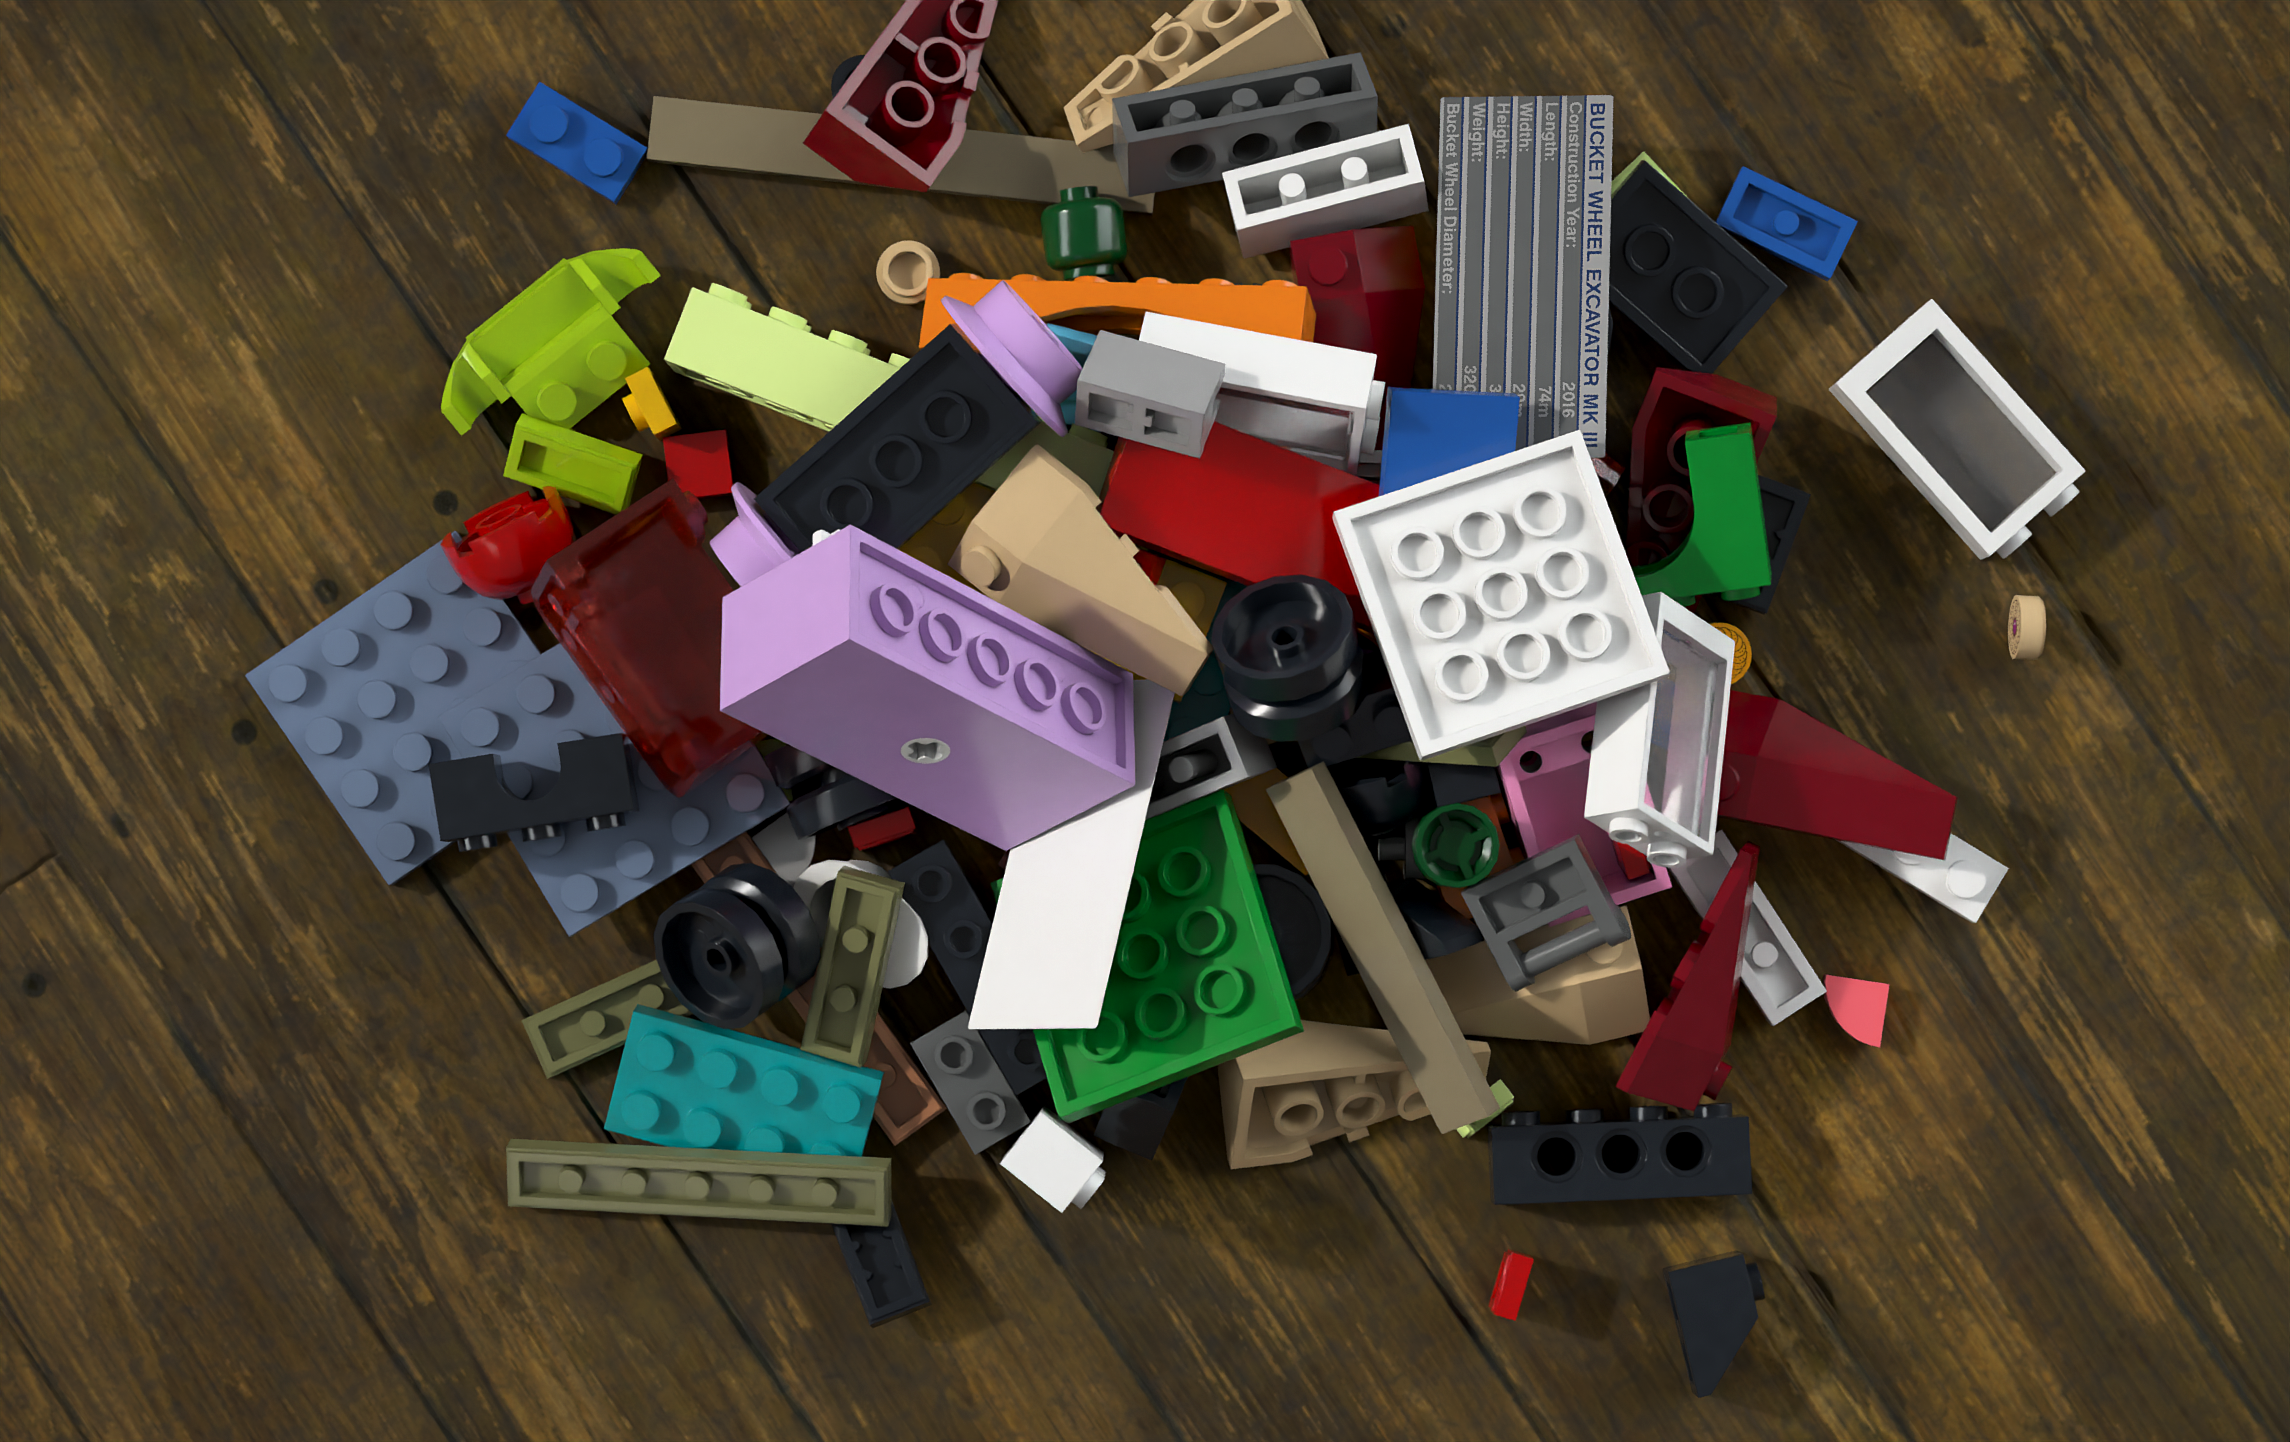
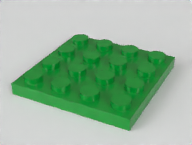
[991,789,1304,1123]

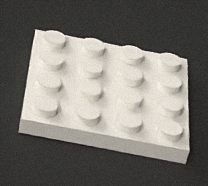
[1332,430,1670,761]

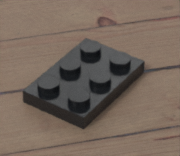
[1609,160,1788,374]

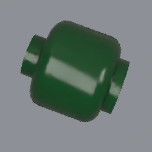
[1041,186,1128,281]

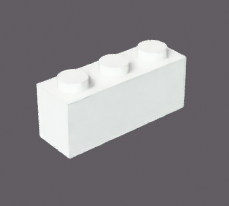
[1222,124,1429,259]
[1000,1105,1106,1213]

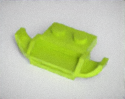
[441,248,661,436]

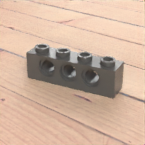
[1112,52,1378,197]

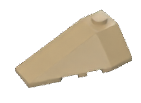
[1064,0,1329,153]
[948,444,1213,696]
[1425,906,1650,1045]
[1218,1020,1491,1169]

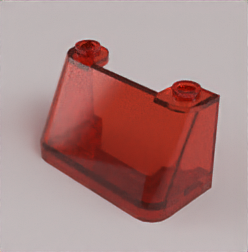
[531,479,768,798]

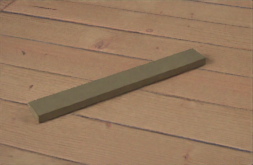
[647,96,1155,216]

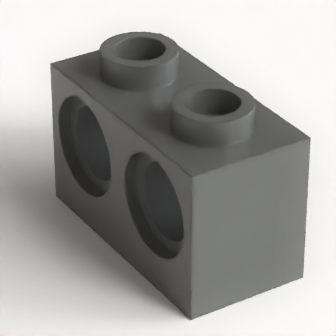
[910,1010,1032,1155]

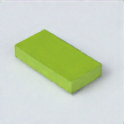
[503,413,643,517]

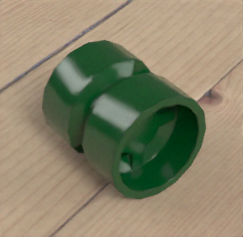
[1411,803,1500,888]

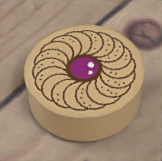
[2008,595,2046,660]

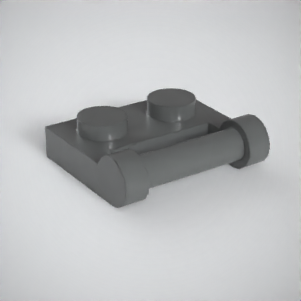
[1461,834,1632,992]

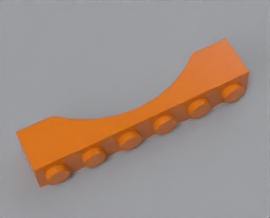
[919,273,1316,350]

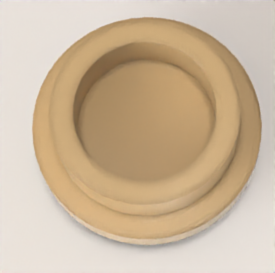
[876,241,940,305]

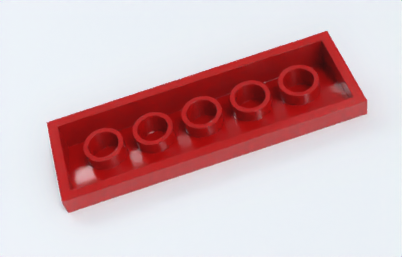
[1096,421,1380,634]

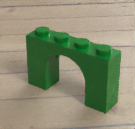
[1631,422,1772,607]

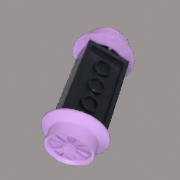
[710,280,1083,587]

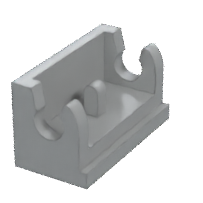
[1075,330,1225,459]

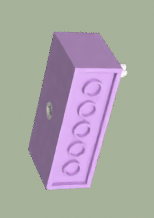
[720,524,1135,851]

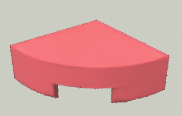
[1823,974,1889,1047]

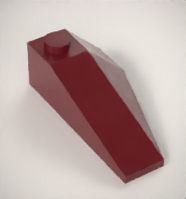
[803,0,998,192]
[1288,226,1425,450]
[1625,367,1777,613]
[1717,690,1958,861]
[1615,841,1760,1111]

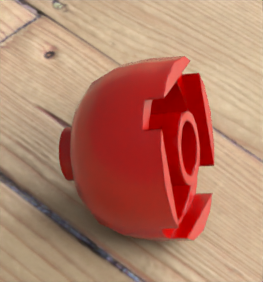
[440,486,573,604]

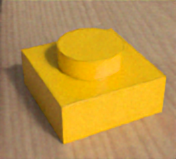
[622,367,682,441]

